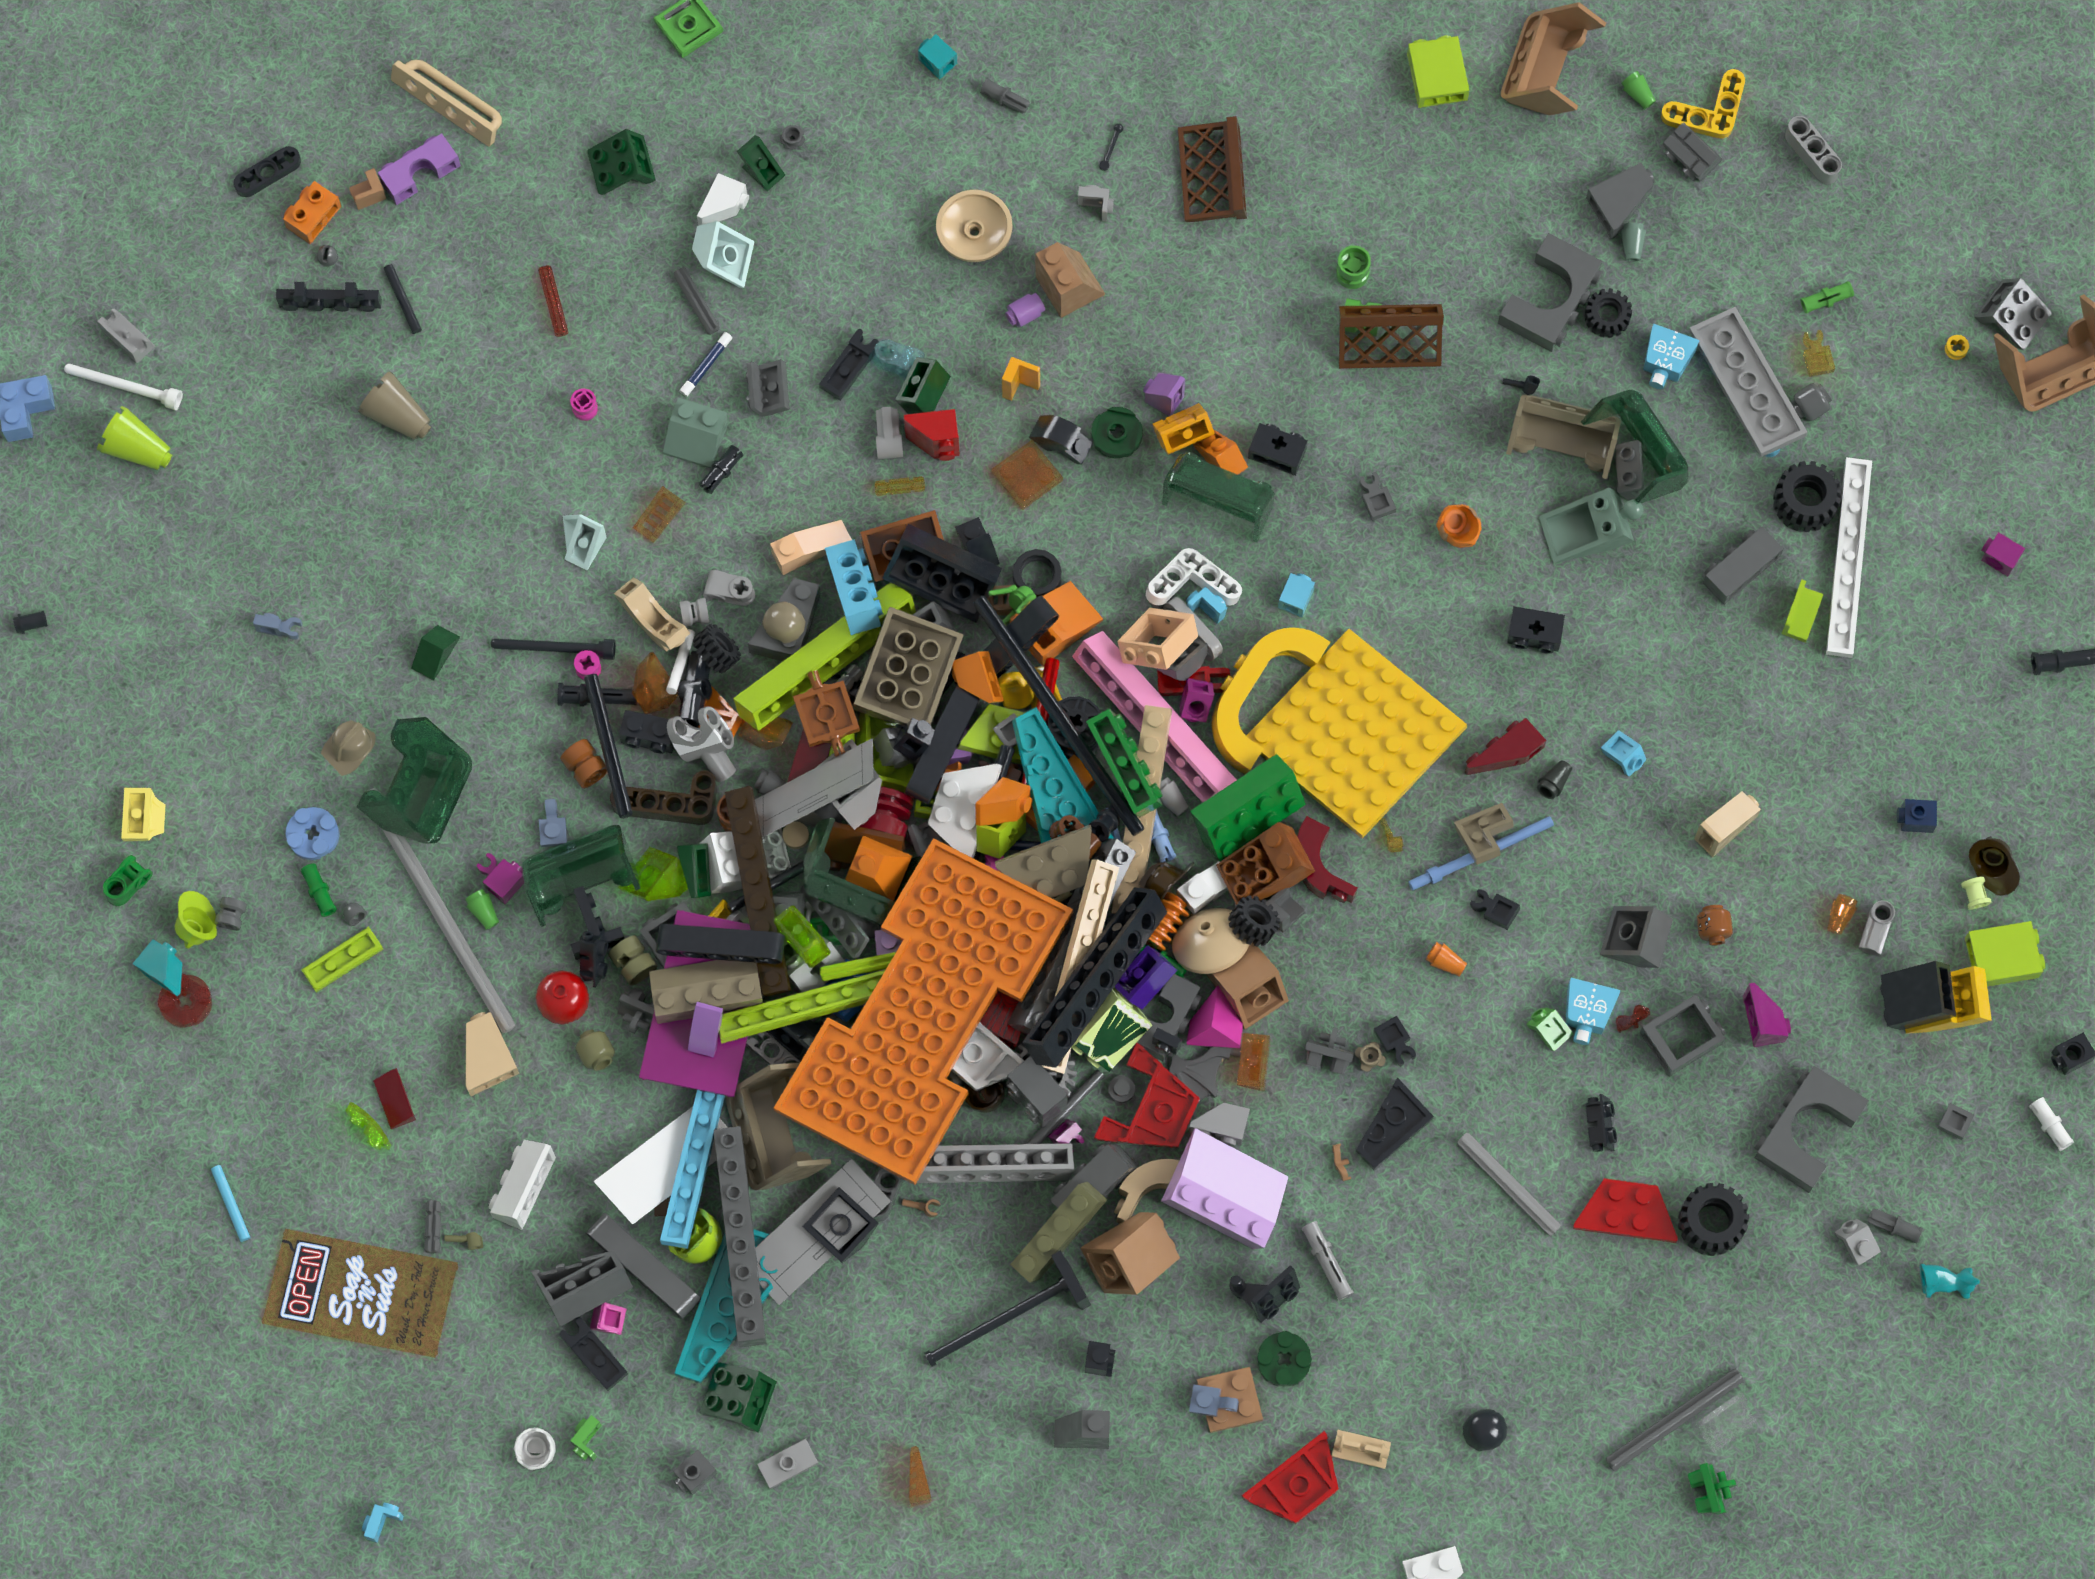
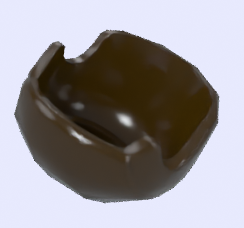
[965,1081,1005,1113]

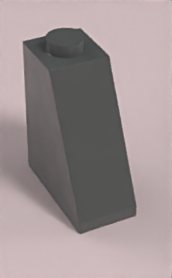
[1586,163,1654,239]
[1054,1410,1110,1449]

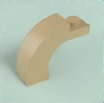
[614,577,690,652]
[1114,1159,1180,1224]

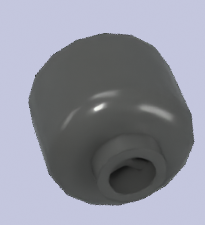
[1793,383,1832,421]

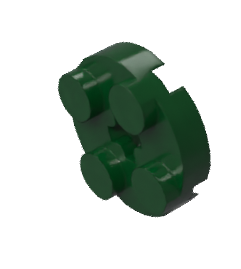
[1091,407,1143,459]
[1257,1331,1312,1387]

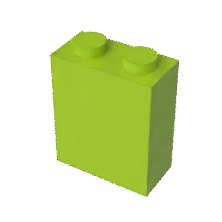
[1407,35,1469,108]
[1965,921,2045,987]

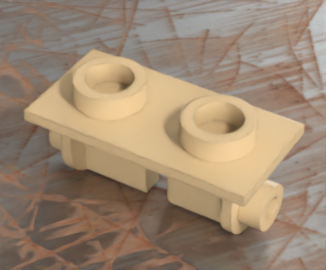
[1332,1430,1391,1469]

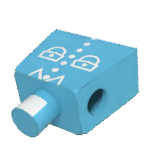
[1643,324,1700,389]
[1566,978,1620,1045]

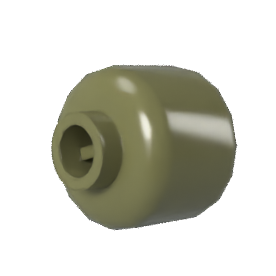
[575,1030,615,1071]

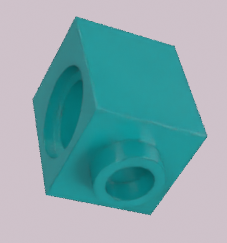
[918,34,958,80]

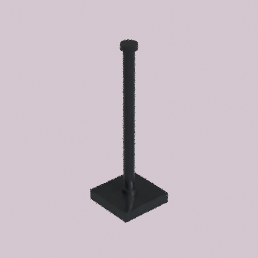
[924,1250,1091,1367]

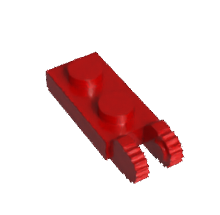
[1157,666,1230,696]

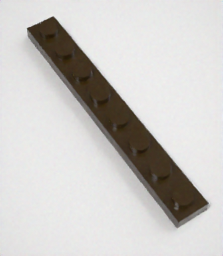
[725,786,791,997]

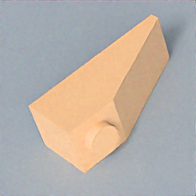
[770,520,852,575]

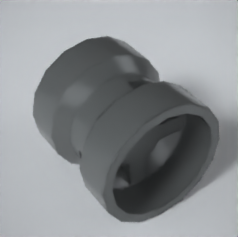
[214,897,247,931]

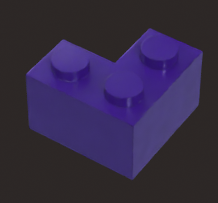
[1115,945,1177,1010]

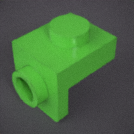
[570,1415,602,1461]

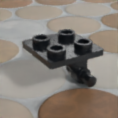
[1229,1265,1300,1323]

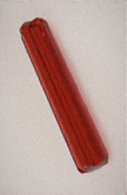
[538,265,568,337]

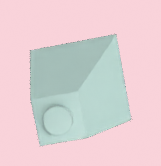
[692,221,754,288]

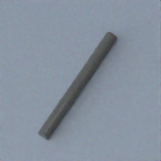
[1026,1070,1105,1144]

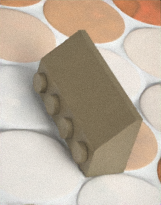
[649,960,763,1024]

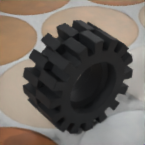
[1584,288,1632,338]
[693,624,741,674]
[1228,896,1281,947]

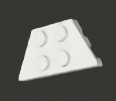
[928,764,1002,858]
[952,1022,1024,1091]

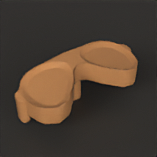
[1332,1144,1351,1181]

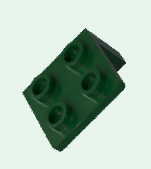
[587,129,656,195]
[700,1362,777,1433]

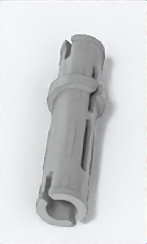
[1302,1221,1354,1301]

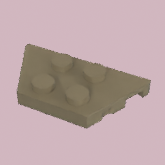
[995,825,1092,898]

